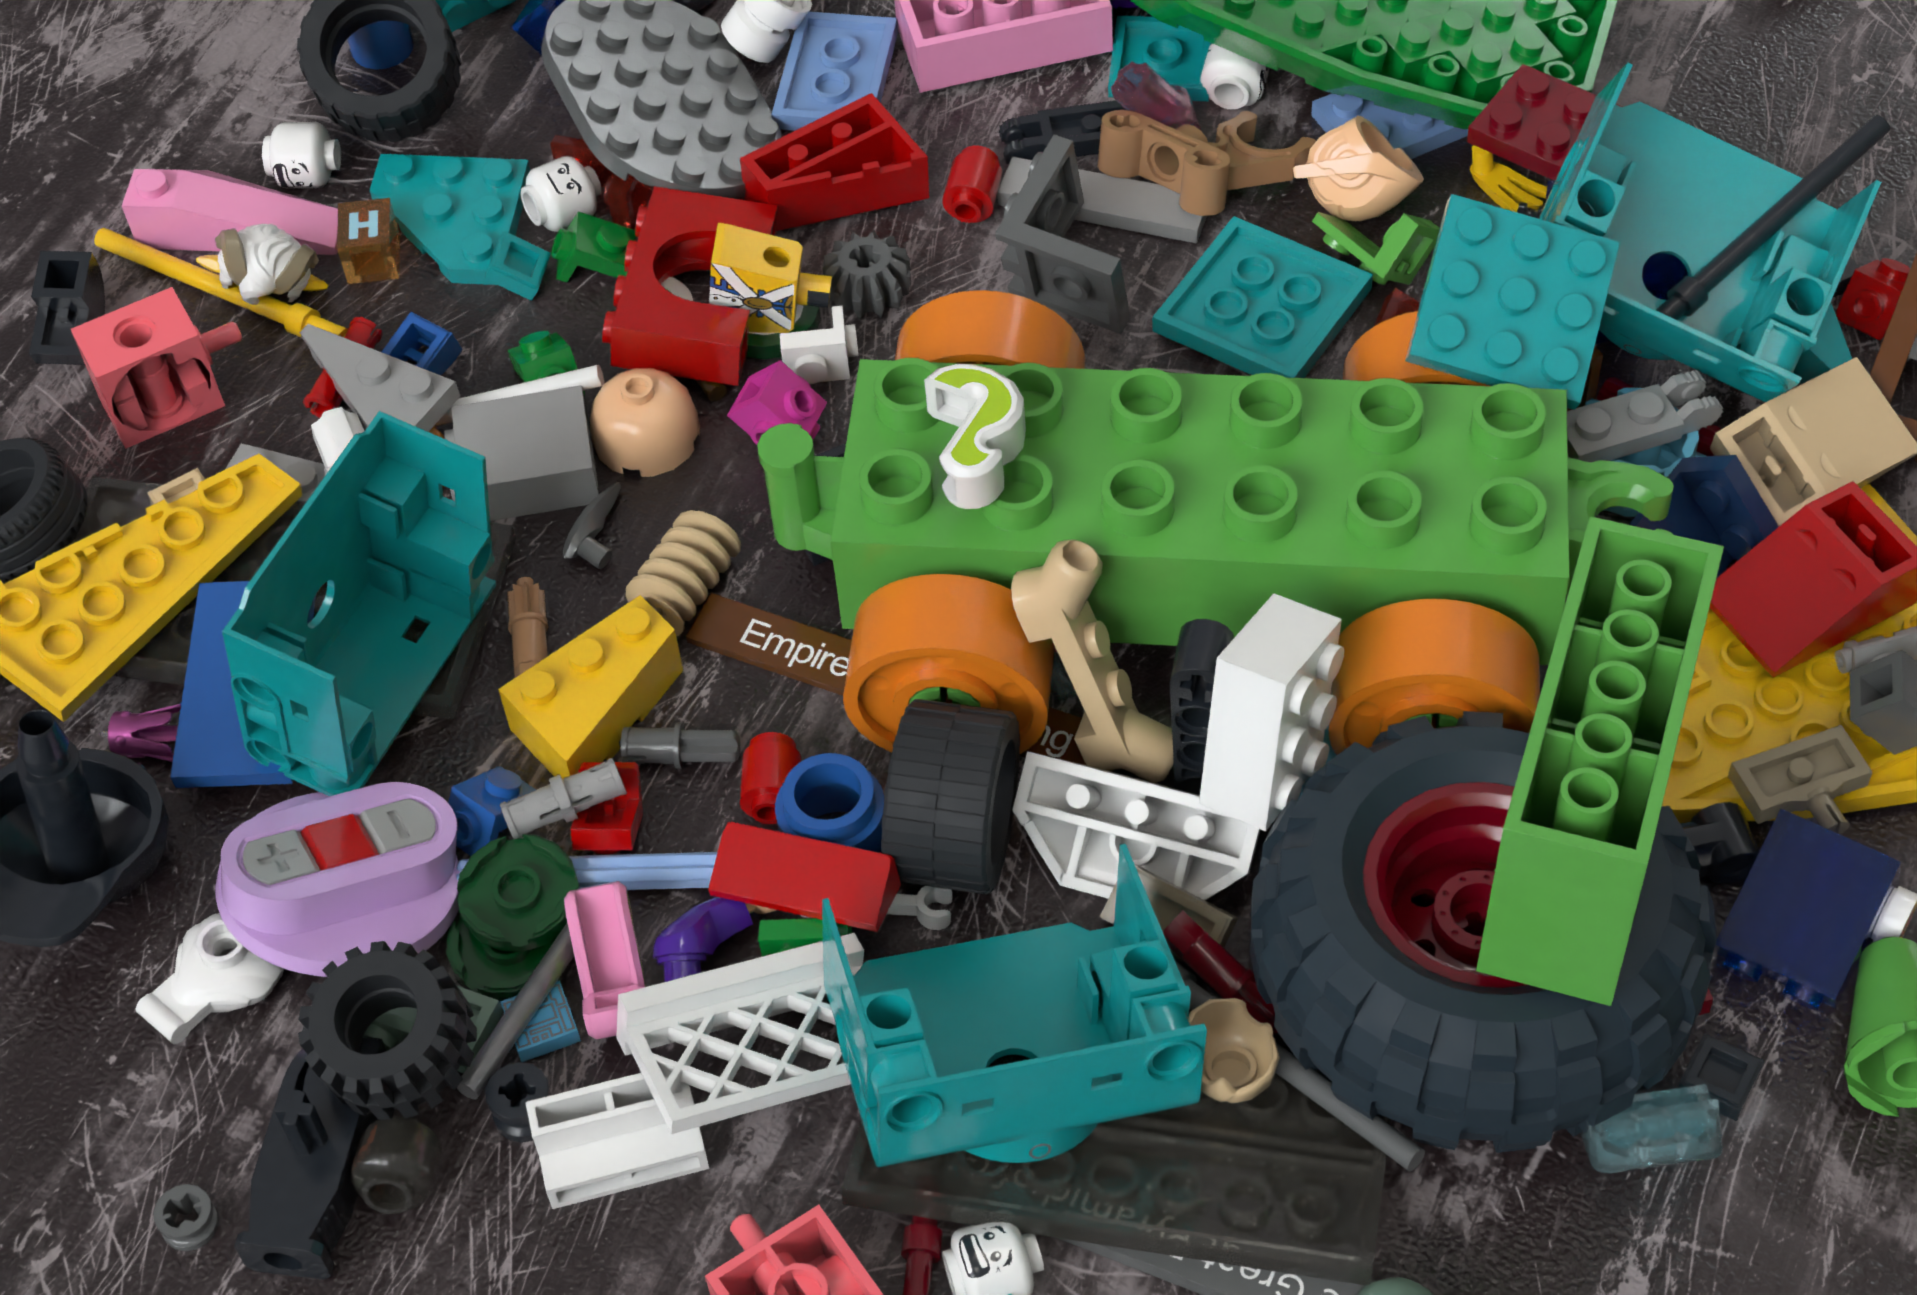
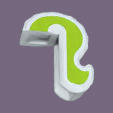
[924,364,1026,509]

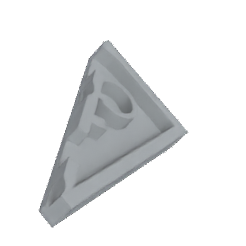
[300,324,460,432]

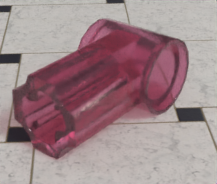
[1111,61,1202,131]

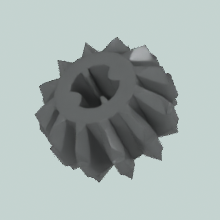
[822,230,911,319]

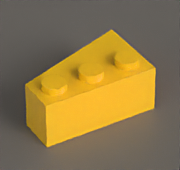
[498,595,683,779]

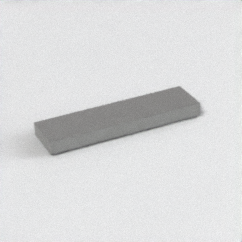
[997,157,1207,243]

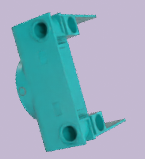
[1539,62,1882,402]
[222,411,496,796]
[822,844,1207,1168]

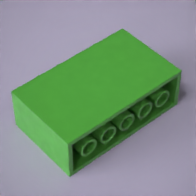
[1476,516,1724,1006]

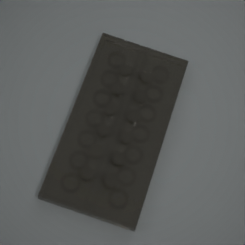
[842,1046,1391,1286]

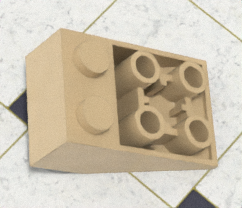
[1710,357,1917,526]

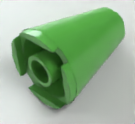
[1844,937,1917,1117]

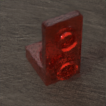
[550,135,654,230]

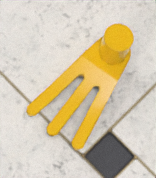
[1470,145,1552,212]

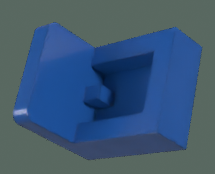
[448,766,536,856]

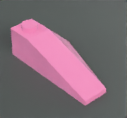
[122,169,347,255]

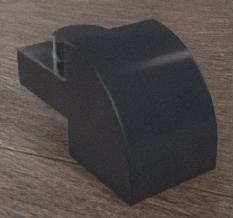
[29,251,105,365]

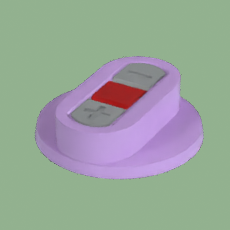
[215,782,460,977]

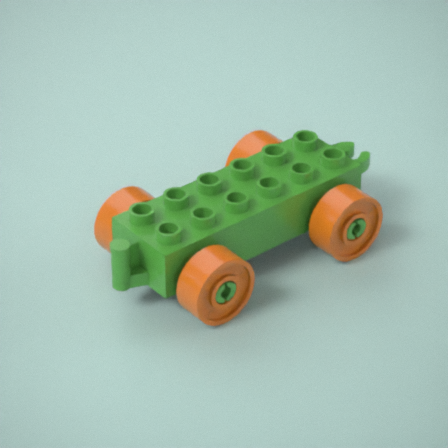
[757,290,1674,755]

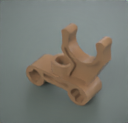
[1098,110,1316,216]

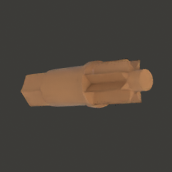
[507,577,548,678]

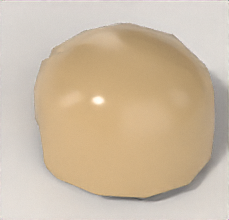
[1188,998,1280,1103]

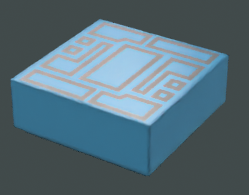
[500,980,581,1062]

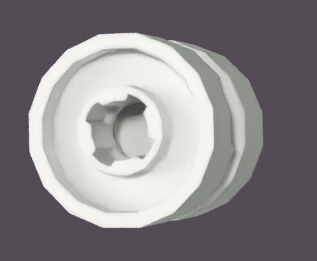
[721,0,812,63]

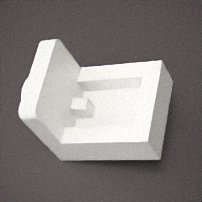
[780,306,858,384]

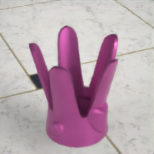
[100,704,181,762]

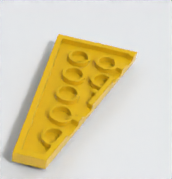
[0,453,302,722]

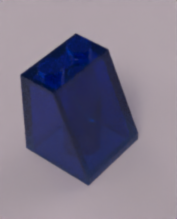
[1715,808,1901,1010]

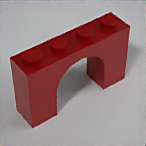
[602,186,778,386]

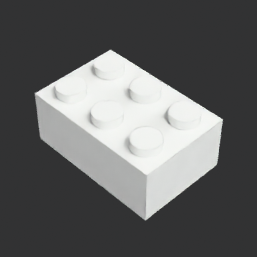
[1199,594,1344,831]

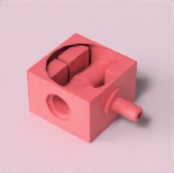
[70,287,242,449]
[705,1205,883,1295]

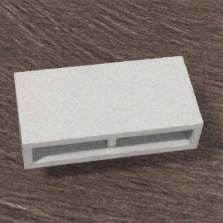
[525,1073,710,1209]

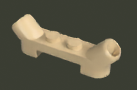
[1011,540,1173,783]

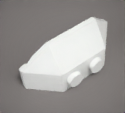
[1012,751,1261,900]

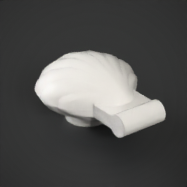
[136,913,284,1044]

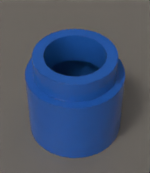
[775,753,884,853]

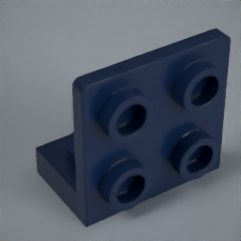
[1629,455,1779,578]

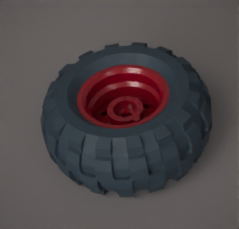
[1249,711,1717,1153]

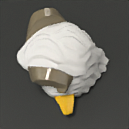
[196,224,329,305]

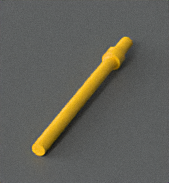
[94,228,348,338]

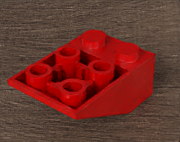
[1709,481,1917,678]

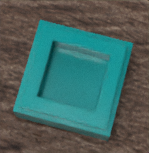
[484,231,551,301]

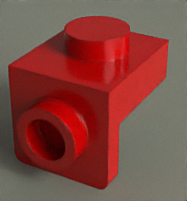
[1835,258,1911,340]
[570,762,643,854]

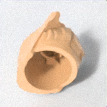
[1293,115,1424,222]

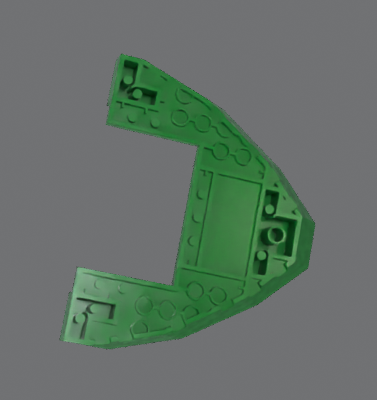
[1130,0,1618,130]

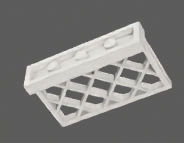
[616,933,864,1134]

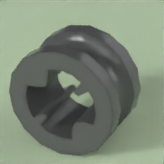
[154,1184,219,1251]

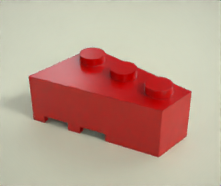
[740,93,929,231]

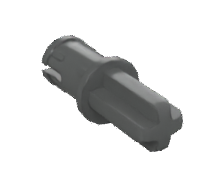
[621,722,741,769]

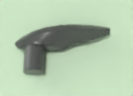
[563,482,621,570]

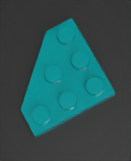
[370,154,531,285]

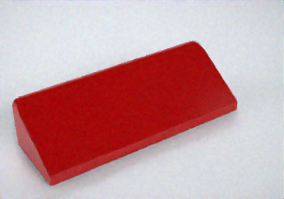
[708,822,901,932]

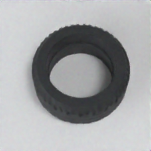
[0,438,88,582]

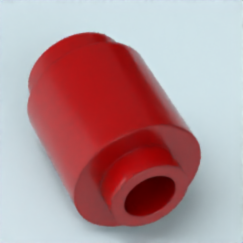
[942,145,1002,223]
[740,732,802,824]

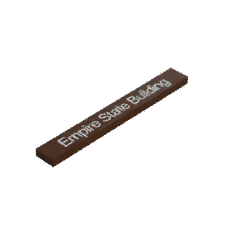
[686,593,1116,773]

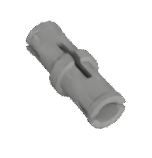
[500,758,627,839]

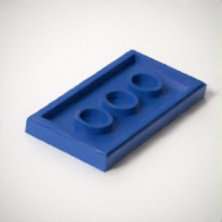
[170,581,316,788]

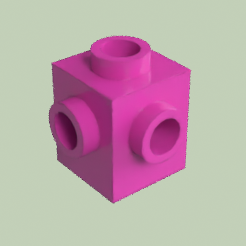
[727,360,827,446]

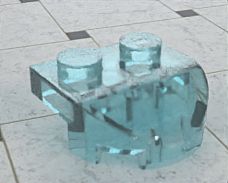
[1581,1084,1723,1173]

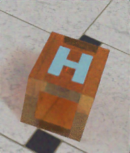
[337,198,400,284]

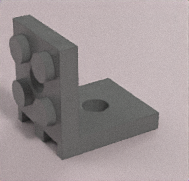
[995,134,1131,334]

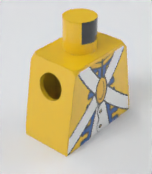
[709,223,832,333]

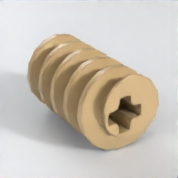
[626,510,741,636]

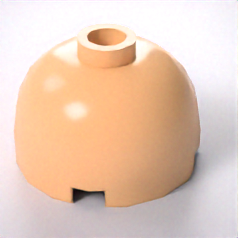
[590,368,700,477]

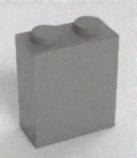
[444,385,599,521]

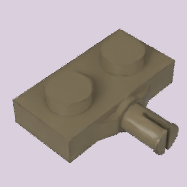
[1728,725,1872,838]

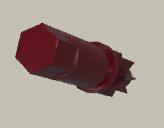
[1163,910,1278,1035]

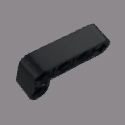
[1170,619,1235,795]

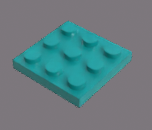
[1405,194,1620,410]
[1152,216,1373,378]

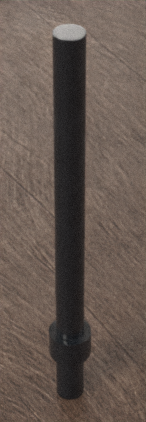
[1656,115,1890,320]

